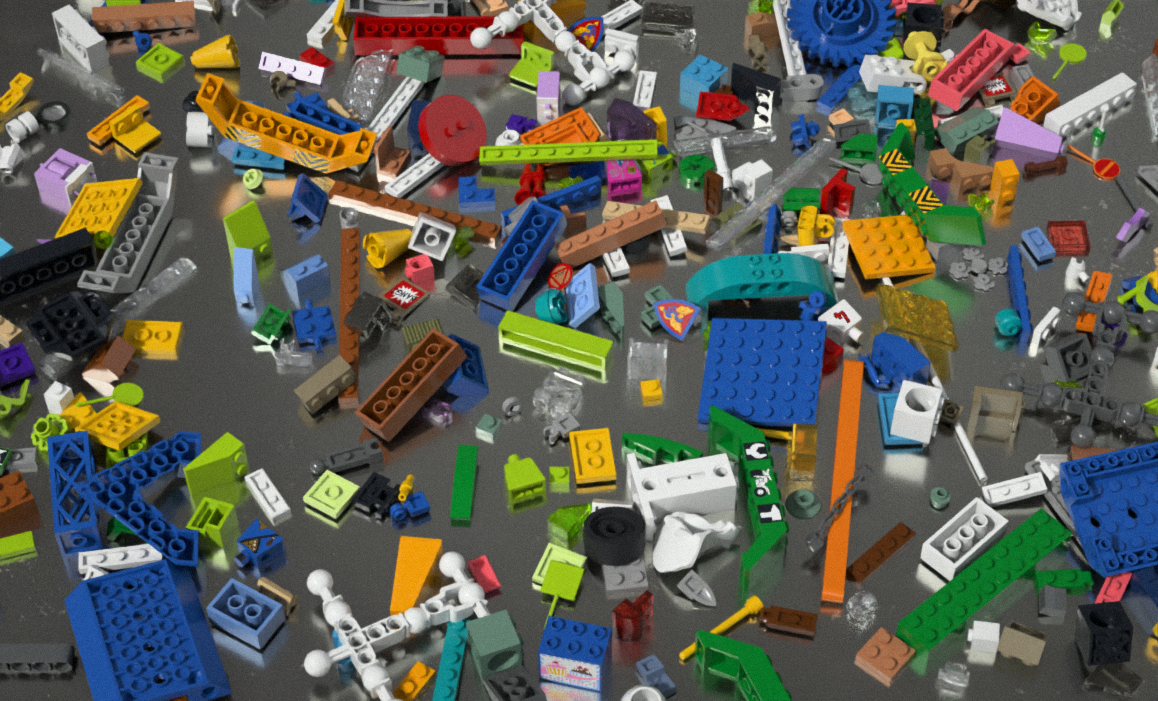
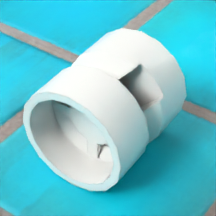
[6,111,40,143]

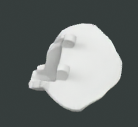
[652,511,742,573]

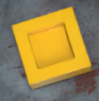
[640,379,663,401]

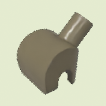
[270,70,296,90]

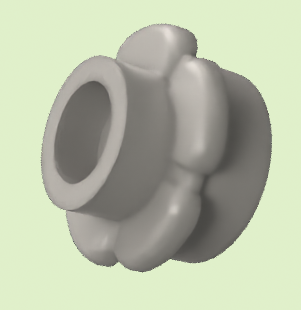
[780,211,798,227]

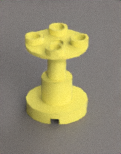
[903,31,948,84]

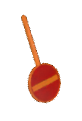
[1067,145,1120,180]

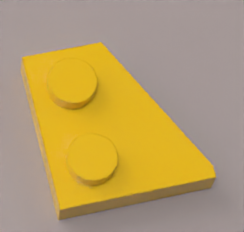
[60,392,96,433]

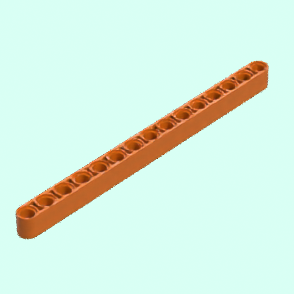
[822,359,864,603]

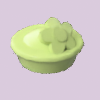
[243,169,263,189]

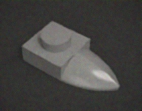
[677,570,716,607]

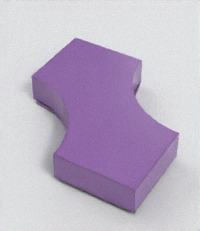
[1116,208,1150,243]

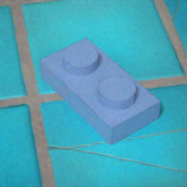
[1021,227,1056,261]

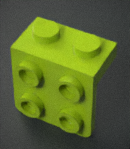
[509,41,555,87]

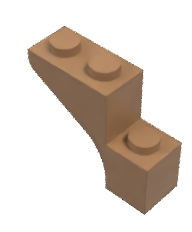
[928,148,994,190]

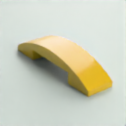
[0,72,34,121]

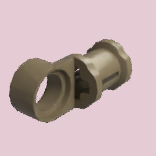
[749,35,769,65]

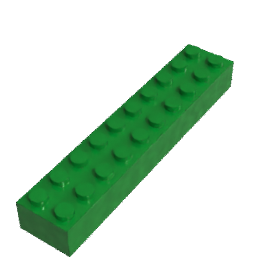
[896,508,1073,664]

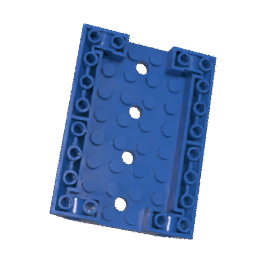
[1059,442,1158,578]
[64,559,232,701]

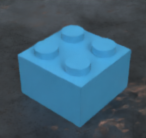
[680,54,728,98]
[874,85,914,127]

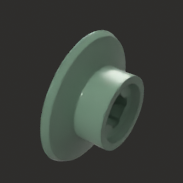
[785,489,822,519]

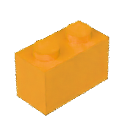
[990,159,1020,202]

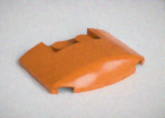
[519,107,600,166]

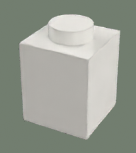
[44,381,74,414]
[967,621,1000,653]

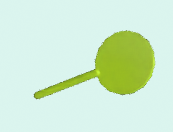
[1053,43,1087,80]
[76,383,144,407]

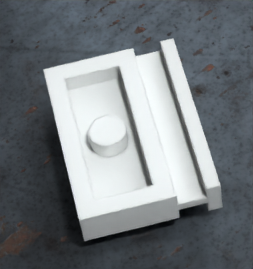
[605,28,639,59]
[1035,454,1068,481]

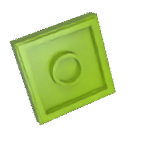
[136,43,184,79]

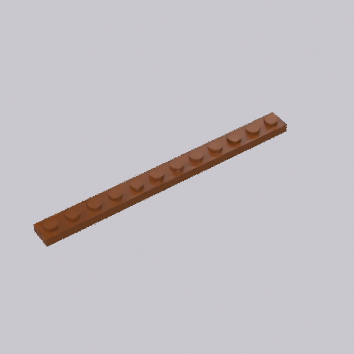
[338,228,360,404]

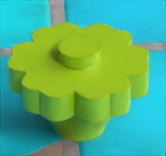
[31,413,71,453]

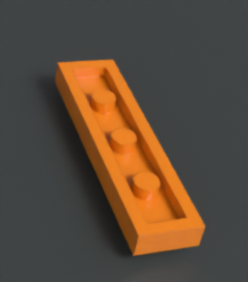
[1076,271,1113,332]

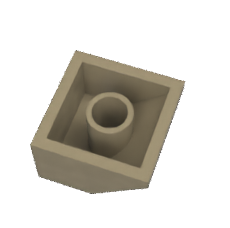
[997,620,1050,666]

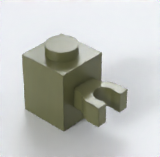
[964,135,996,164]

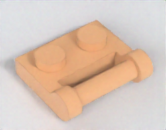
[470,0,509,16]

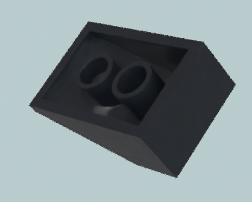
[731,63,781,117]

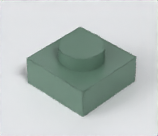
[475,414,502,439]

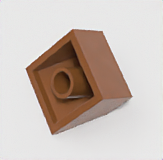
[82,335,136,383]

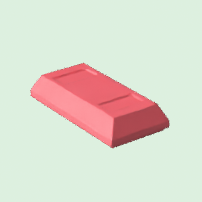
[467,555,502,594]

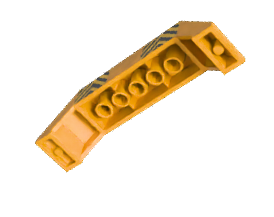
[195,73,377,174]

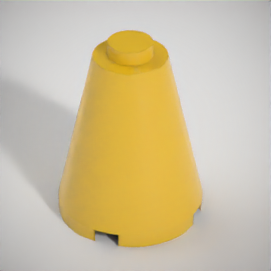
[191,34,240,68]
[363,229,412,268]

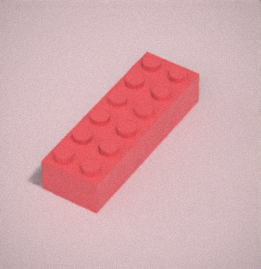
[928,29,1014,111]

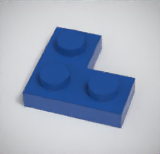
[459,176,495,208]

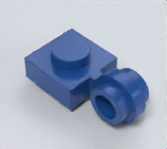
[390,491,430,521]

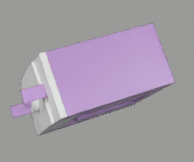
[537,71,560,127]
[34,148,97,203]

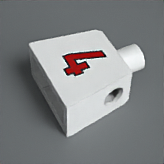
[818,299,865,343]

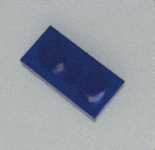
[568,161,607,184]

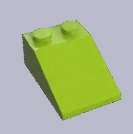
[223,200,273,260]
[183,432,249,495]

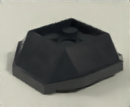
[26,290,114,361]

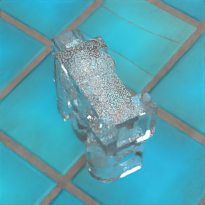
[533,366,585,418]

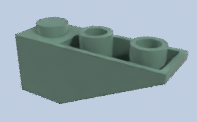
[598,281,624,339]

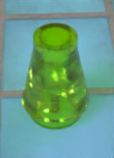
[93,230,112,249]

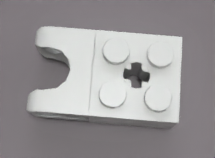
[859,55,927,94]

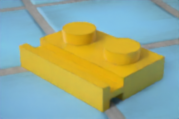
[332,0,354,41]

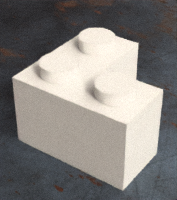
[731,159,773,204]

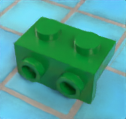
[782,187,820,212]
[251,303,291,345]

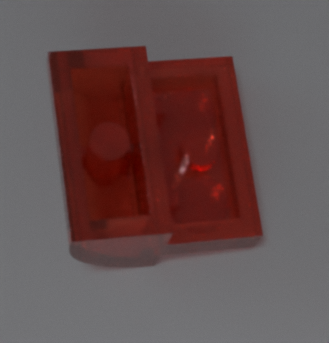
[612,590,654,642]

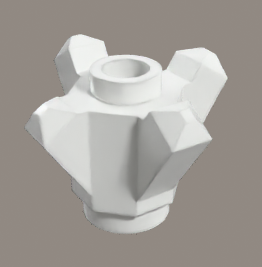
[0,143,23,174]

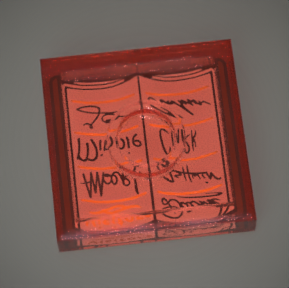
[1047,220,1091,252]

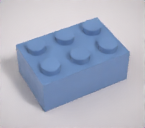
[206,578,286,650]

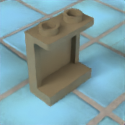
[968,386,1025,431]

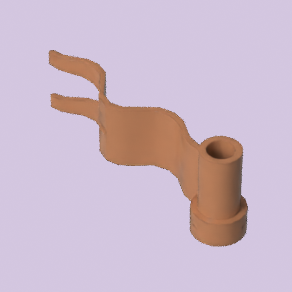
[941,0,988,31]

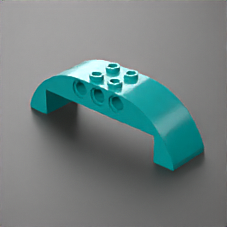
[685,253,839,316]

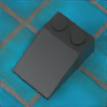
[482,665,547,701]

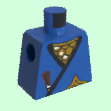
[234,518,286,567]

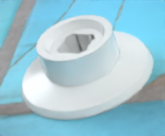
[495,130,523,146]

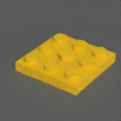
[75,401,160,451]

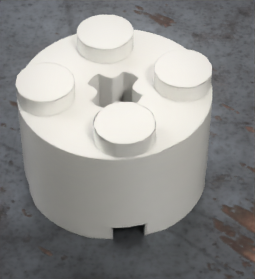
[186,112,214,148]

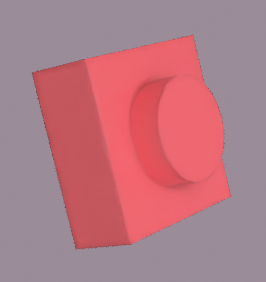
[1010,43,1031,64]

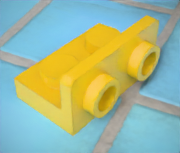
[643,106,667,146]

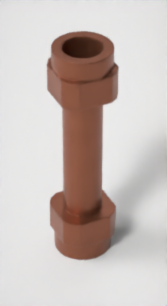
[1024,156,1068,175]

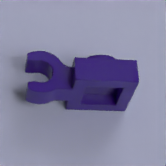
[505,114,537,134]

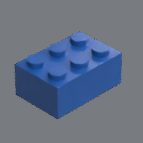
[871,327,931,391]

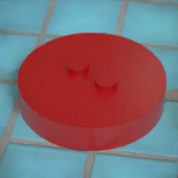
[418,95,487,166]

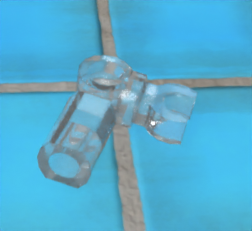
[275,339,312,368]

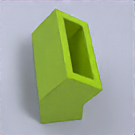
[1101,0,1124,26]

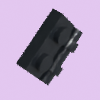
[352,472,401,518]

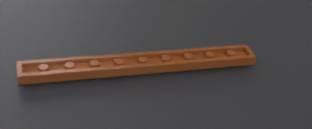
[329,181,502,243]

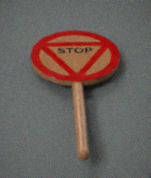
[548,263,574,314]

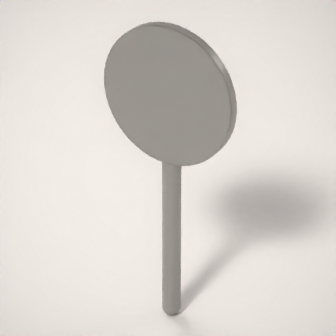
[829,157,883,185]

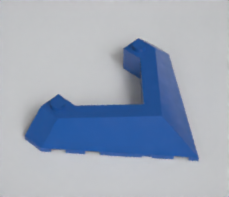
[75,431,201,567]

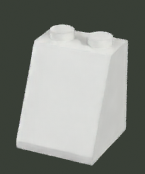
[408,212,456,261]

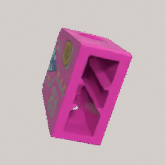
[607,159,642,194]

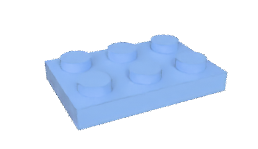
[566,263,600,328]

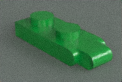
[1034,568,1094,593]

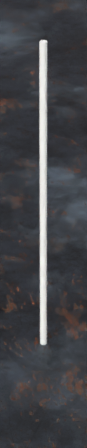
[882,277,988,482]

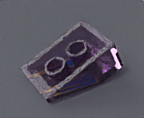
[607,98,657,141]

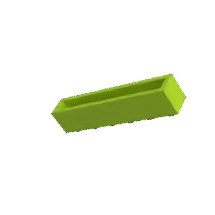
[498,310,614,370]

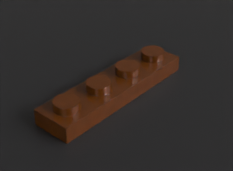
[846,522,916,586]

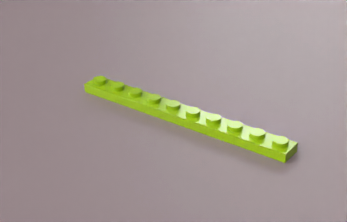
[479,139,658,165]

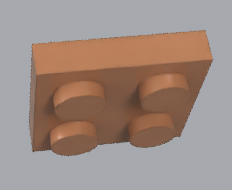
[855,627,916,683]

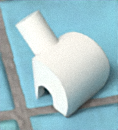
[1066,257,1090,283]

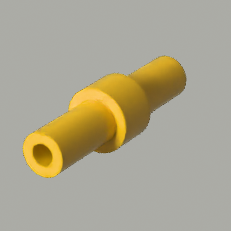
[398,474,415,501]

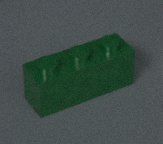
[911,98,935,150]

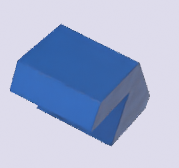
[1121,276,1158,306]

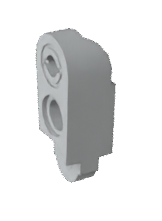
[780,74,824,101]

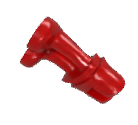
[514,164,547,205]

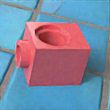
[404,254,434,284]

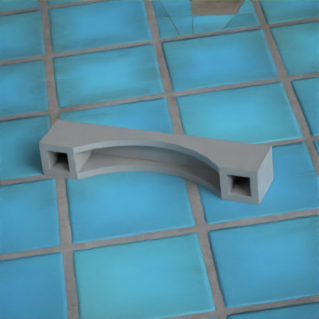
[344,0,448,17]

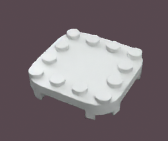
[1017,0,1082,30]

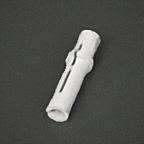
[710,138,733,192]

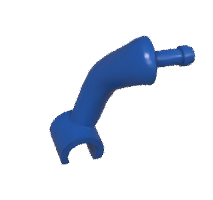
[858,353,890,388]

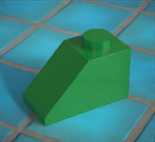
[840,134,877,162]

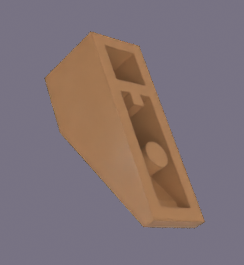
[745,12,779,39]

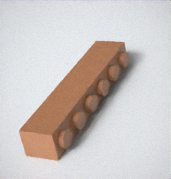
[92,1,196,33]
[555,200,667,268]

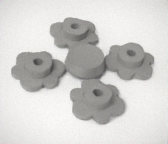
[949,246,1008,291]

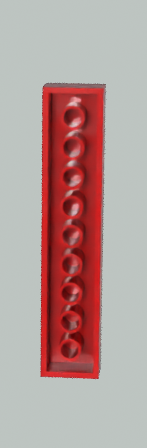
[353,16,525,55]

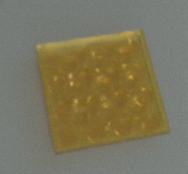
[875,283,959,352]

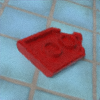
[696,92,750,121]

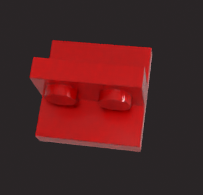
[819,168,856,217]

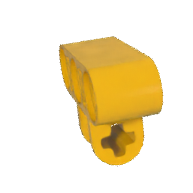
[798,206,835,246]

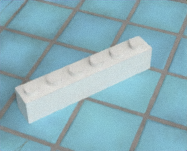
[1043,72,1137,137]

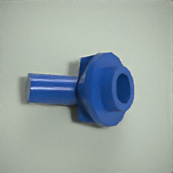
[133,30,152,50]

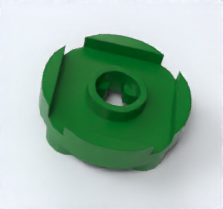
[679,152,715,184]

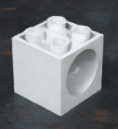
[890,380,945,444]

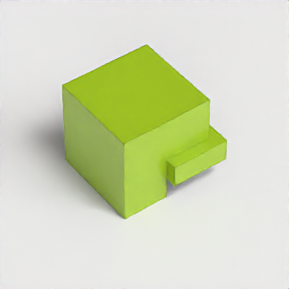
[185,497,239,549]

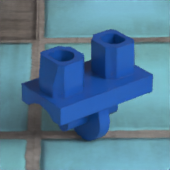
[791,114,821,149]
[799,291,830,321]

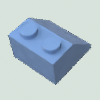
[279,254,330,296]

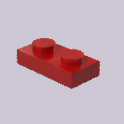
[299,47,335,74]

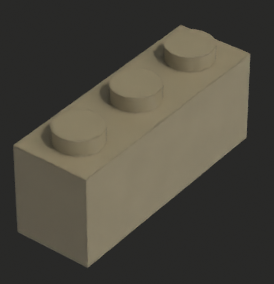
[293,355,358,414]

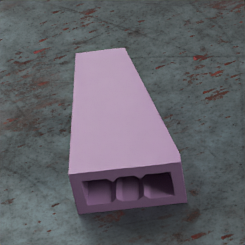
[995,108,1065,160]

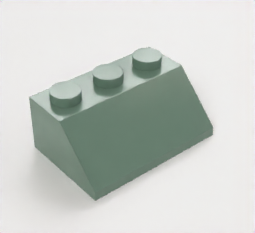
[934,107,999,156]

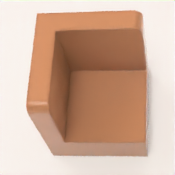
[560,205,587,232]

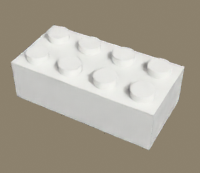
[52,4,110,74]
[920,497,1009,581]

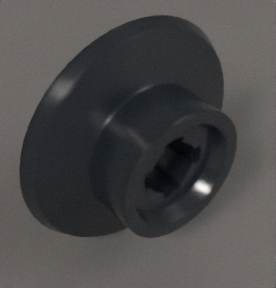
[182,90,204,113]

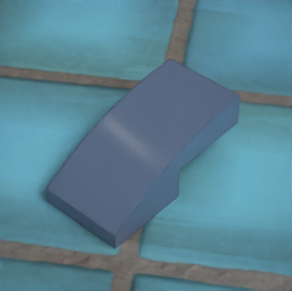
[636,654,677,697]

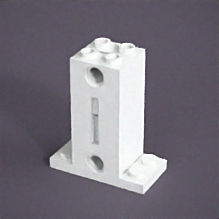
[626,453,739,543]

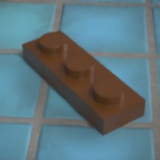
[703,169,724,217]

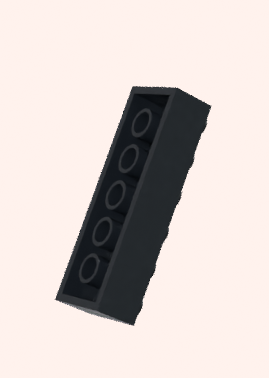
[0,227,99,305]

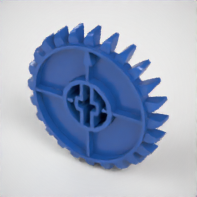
[787,0,897,67]

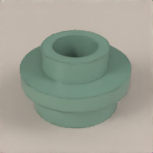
[930,487,951,507]

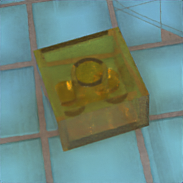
[786,424,817,481]

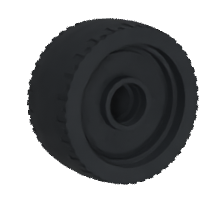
[583,506,645,566]

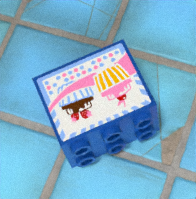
[538,616,612,692]

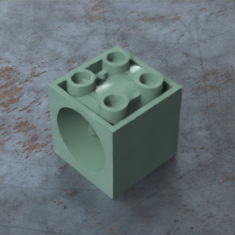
[466,609,524,679]

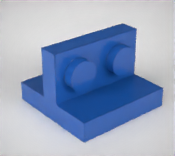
[288,173,328,223]

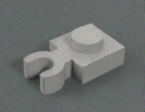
[543,412,580,442]

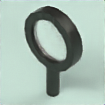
[33,101,71,129]

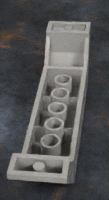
[77,152,179,293]

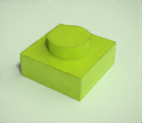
[549,467,570,488]

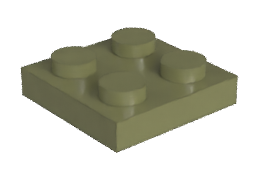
[711,202,762,244]

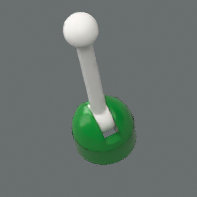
[1092,105,1109,142]

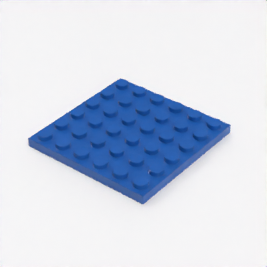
[697,318,827,428]

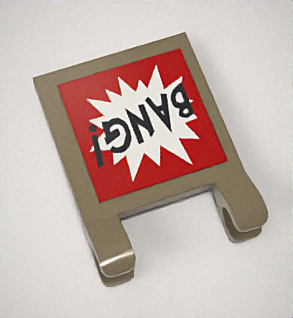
[977,72,1018,108]
[369,276,430,324]

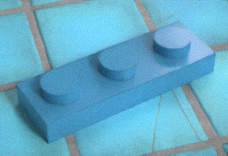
[232,146,287,169]

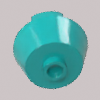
[535,288,568,325]

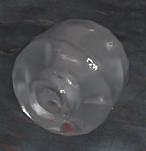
[846,590,878,622]
[937,661,970,692]

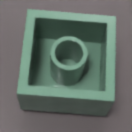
[396,46,445,83]

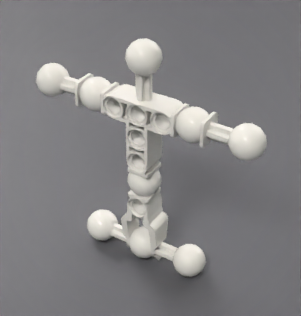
[470,0,635,106]
[304,551,492,701]

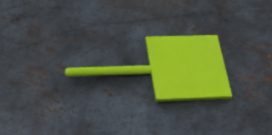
[540,560,585,631]

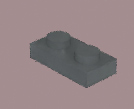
[833,119,871,142]

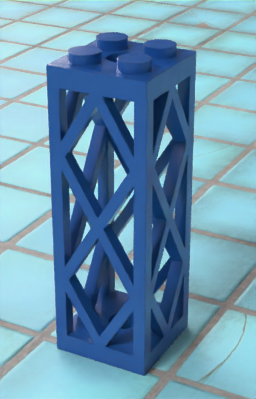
[47,430,103,557]

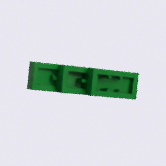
[622,433,703,463]
[450,445,478,521]

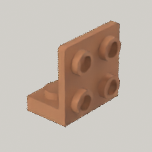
[373,126,411,179]

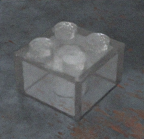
[627,337,668,383]

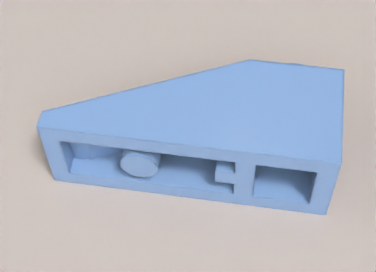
[233,247,260,304]

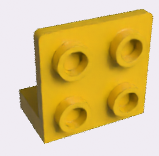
[109,104,161,153]

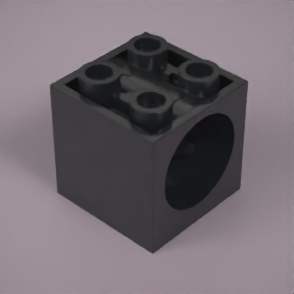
[903,2,944,52]
[1075,601,1134,666]

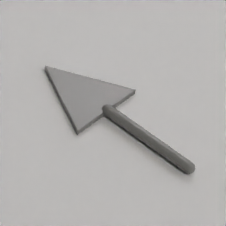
[674,115,707,133]

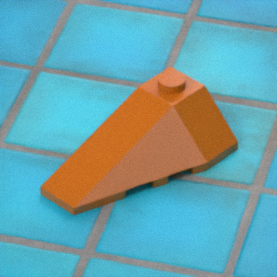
[996,76,1060,133]

